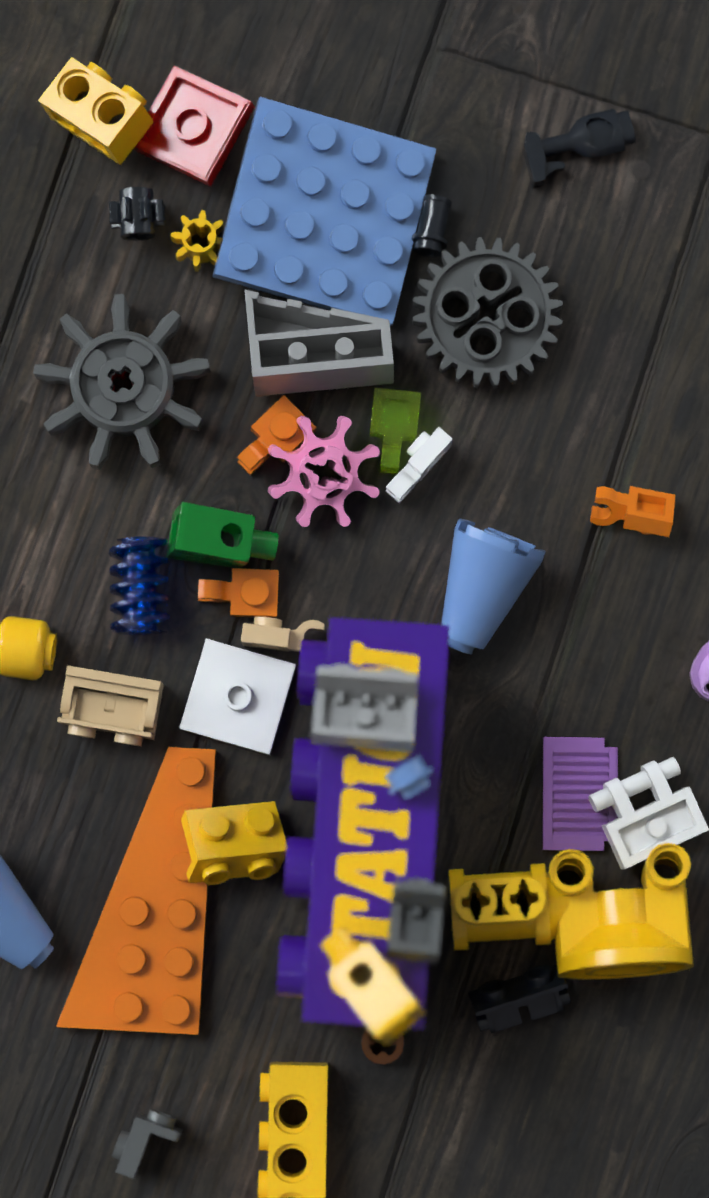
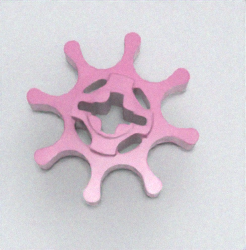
[268,416,380,527]

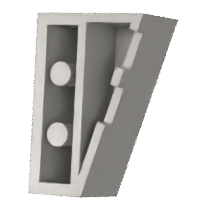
[244,289,394,397]

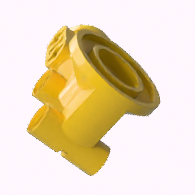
[449,843,693,980]

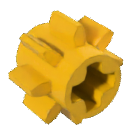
[171,210,224,271]

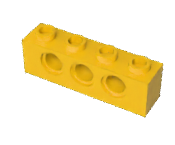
[258,1062,328,1198]

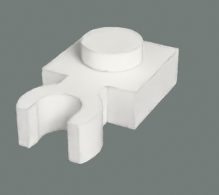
[385,427,453,503]

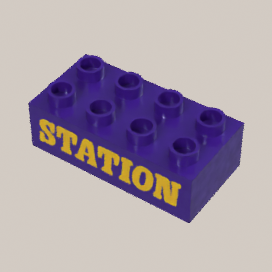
[277,617,449,1029]

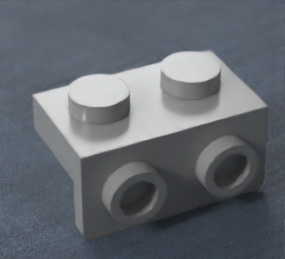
[311,664,419,752]

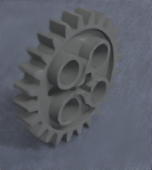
[412,237,563,389]

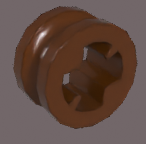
[361,1027,404,1065]

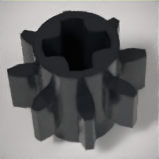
[109,187,165,241]

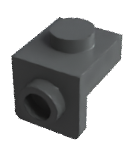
[387,878,445,963]
[112,1109,184,1179]

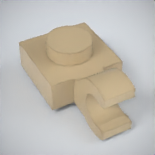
[241,616,325,652]

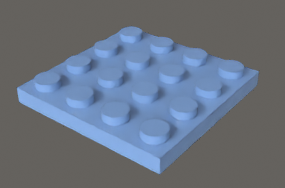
[212,97,436,326]

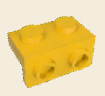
[181,801,287,885]

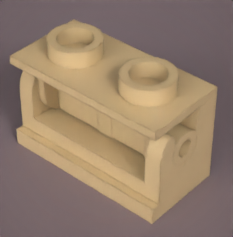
[57,665,164,747]

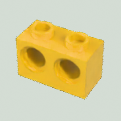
[38,57,154,165]

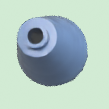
[441,518,546,654]
[0,855,54,969]

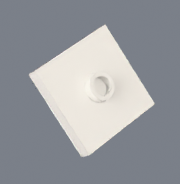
[179,638,296,755]

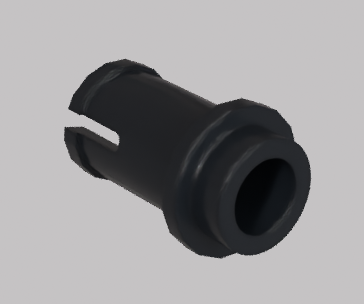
[411,195,452,257]

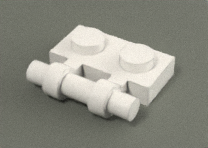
[588,757,709,869]

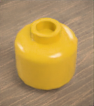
[0,616,57,680]

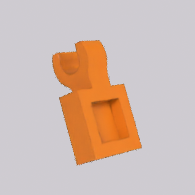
[237,395,317,475]
[590,486,676,537]
[198,568,279,618]

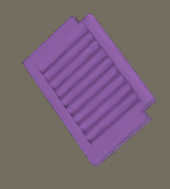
[542,737,618,851]

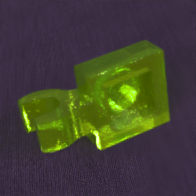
[370,388,421,474]

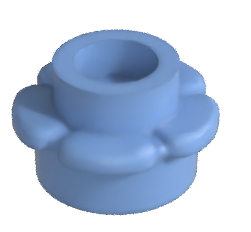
[385,755,433,799]

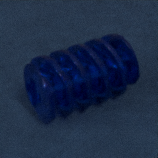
[109,537,170,635]

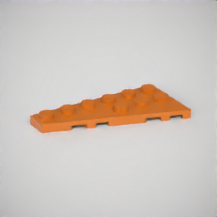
[56,747,217,1035]

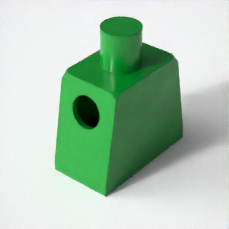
[166,502,278,568]

